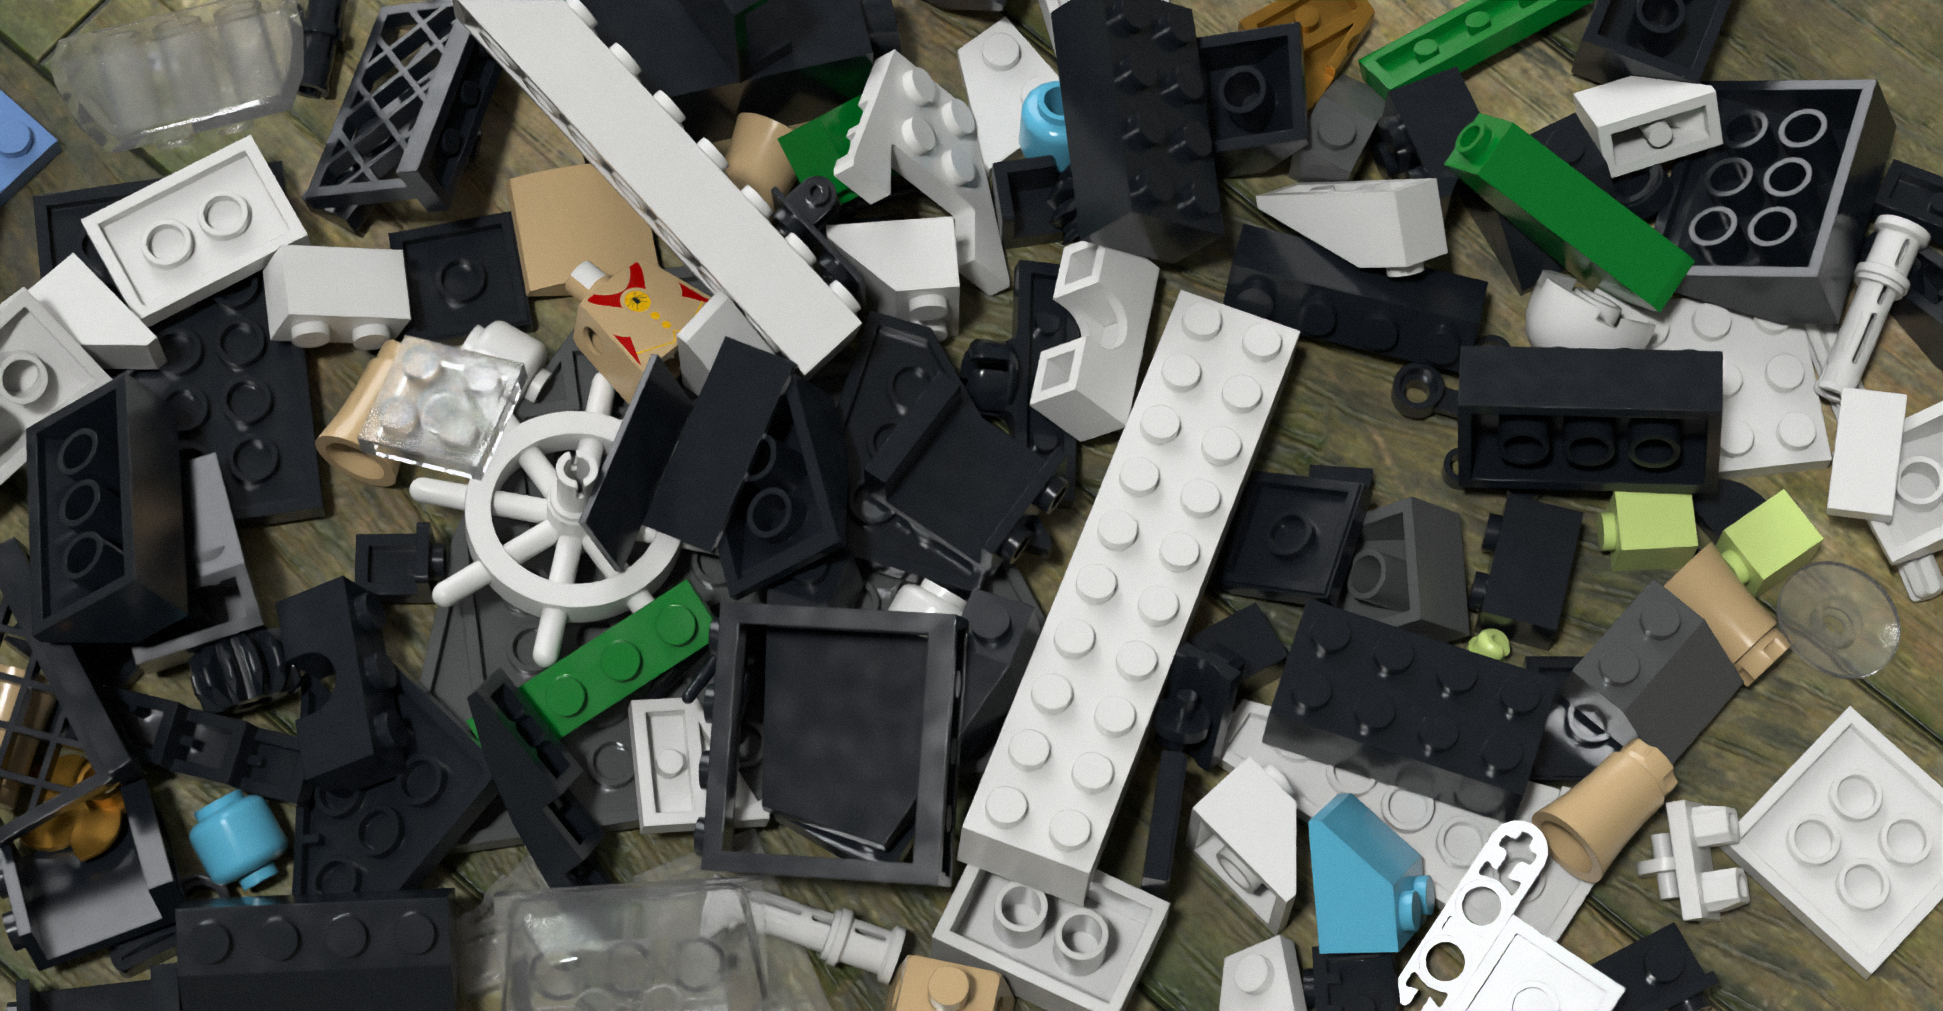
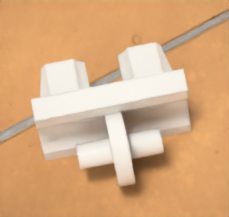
[1636,800,1750,924]

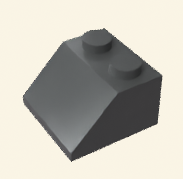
[1336,497,1470,643]
[1561,578,1744,765]

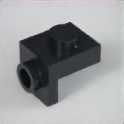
[355,522,447,603]

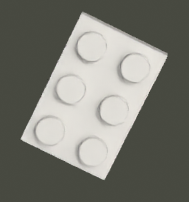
[81,135,311,327]

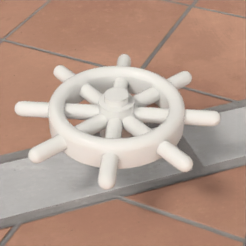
[409,372,719,668]

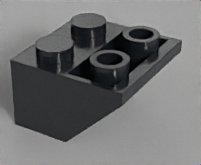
[1372,66,1480,228]

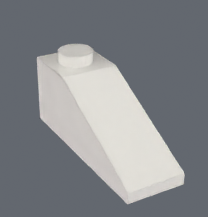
[1256,178,1448,277]

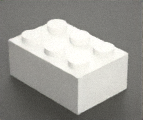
[931,864,1171,1011]

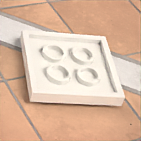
[1629,297,1832,480]
[1718,706,1943,980]

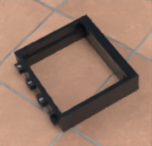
[694,602,969,887]

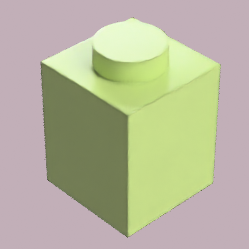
[1716,489,1824,599]
[1597,491,1698,572]

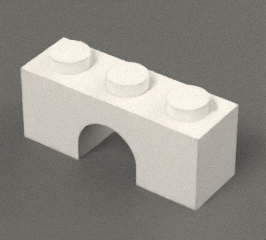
[1029,241,1160,442]

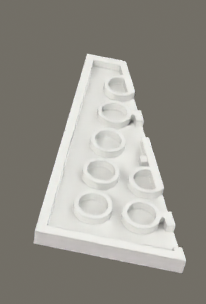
[1217,699,1595,943]

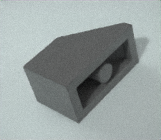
[1288,73,1386,183]

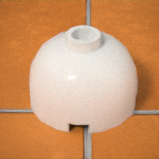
[1525,270,1656,350]

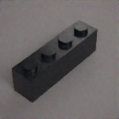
[1223,223,1488,372]

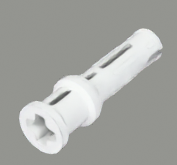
[1813,214,1931,403]
[702,873,906,985]

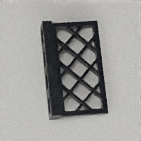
[305,0,503,212]
[0,537,148,848]

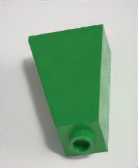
[1444,113,1695,313]

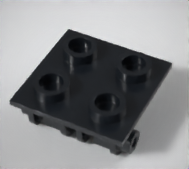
[771,176,867,310]

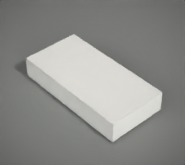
[1826,387,1907,523]

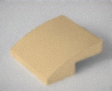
[506,163,658,297]

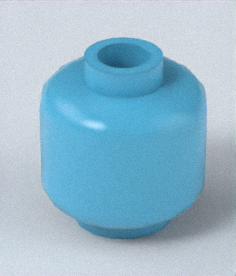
[1019,81,1070,173]
[189,788,288,891]

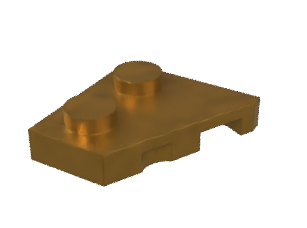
[1238,0,1375,119]

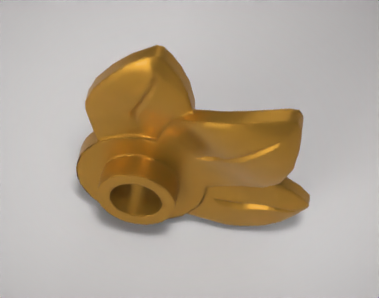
[20,754,141,862]

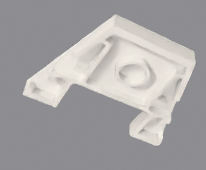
[834,49,1010,296]

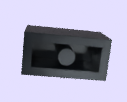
[1467,494,1584,651]

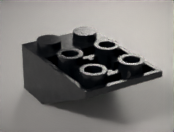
[130,452,271,675]

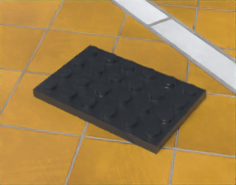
[33,161,326,528]

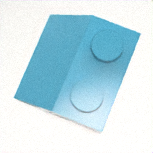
[1308,793,1435,954]

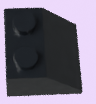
[1196,22,1309,179]
[1459,113,1618,296]

